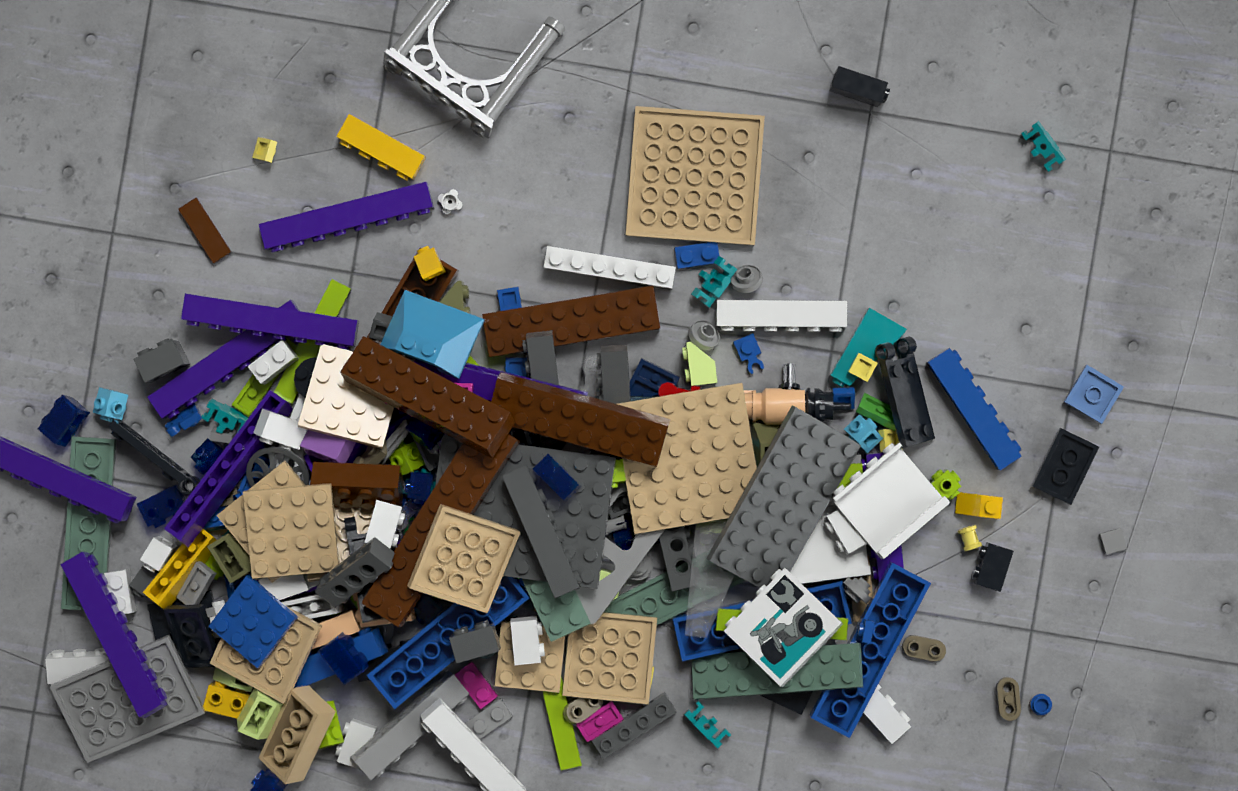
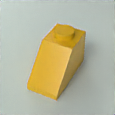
[414,246,445,281]
[955,492,1003,519]

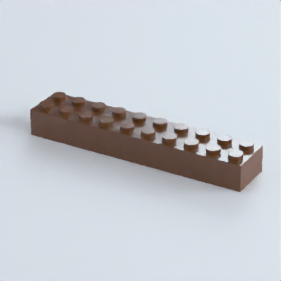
[361,433,520,627]

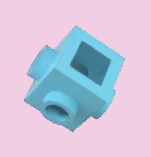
[93,387,128,422]
[844,414,883,453]

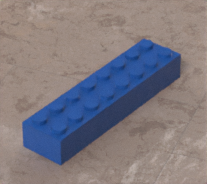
[810,562,931,738]
[367,576,530,709]
[672,580,852,661]

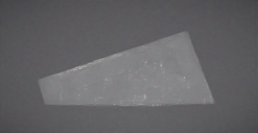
[685,518,735,638]

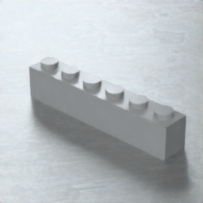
[351,670,469,780]

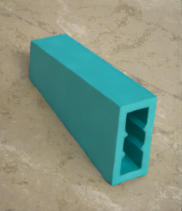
[829,308,907,388]

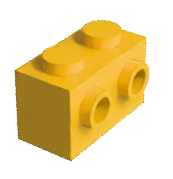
[203,681,251,719]

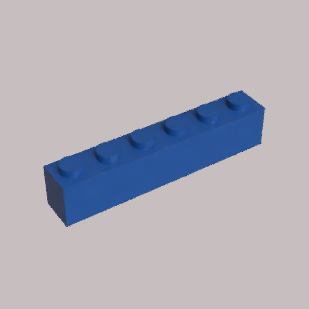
[926,348,1022,471]
[294,627,388,688]

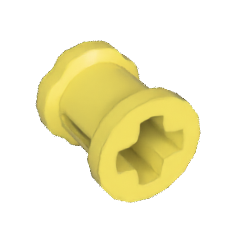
[957,525,982,551]

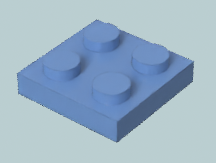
[1064,365,1124,424]

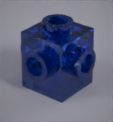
[191,438,224,475]

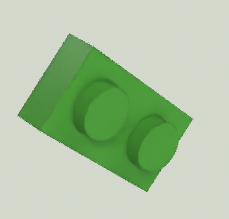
[856,393,896,431]

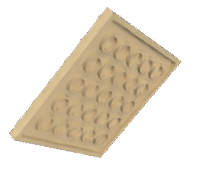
[626,106,765,246]
[618,383,757,534]

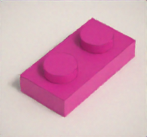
[455,662,498,709]
[576,701,624,742]

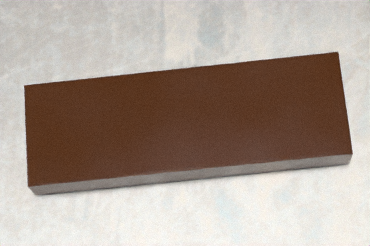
[178,197,232,263]

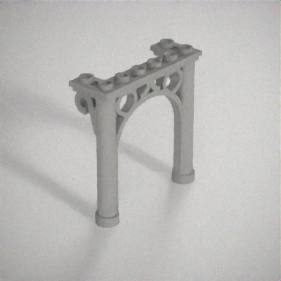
[383,0,565,138]

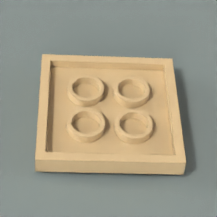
[495,621,565,693]

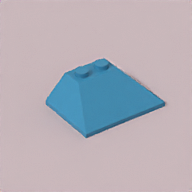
[380,290,485,379]

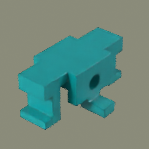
[1021,121,1066,172]
[691,256,737,308]
[202,399,248,434]
[684,700,731,749]

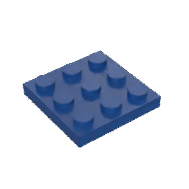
[208,575,298,668]

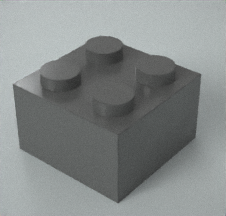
[133,338,190,383]
[449,620,501,663]

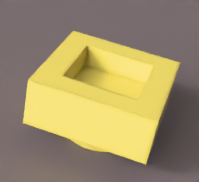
[252,137,277,163]
[848,353,878,382]
[878,429,903,452]

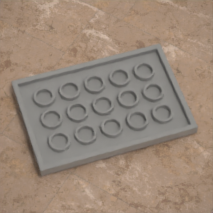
[50,635,206,763]

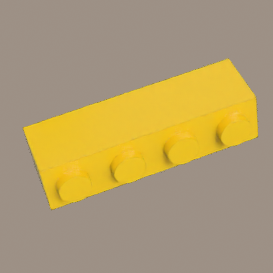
[336,114,426,181]
[143,529,217,609]

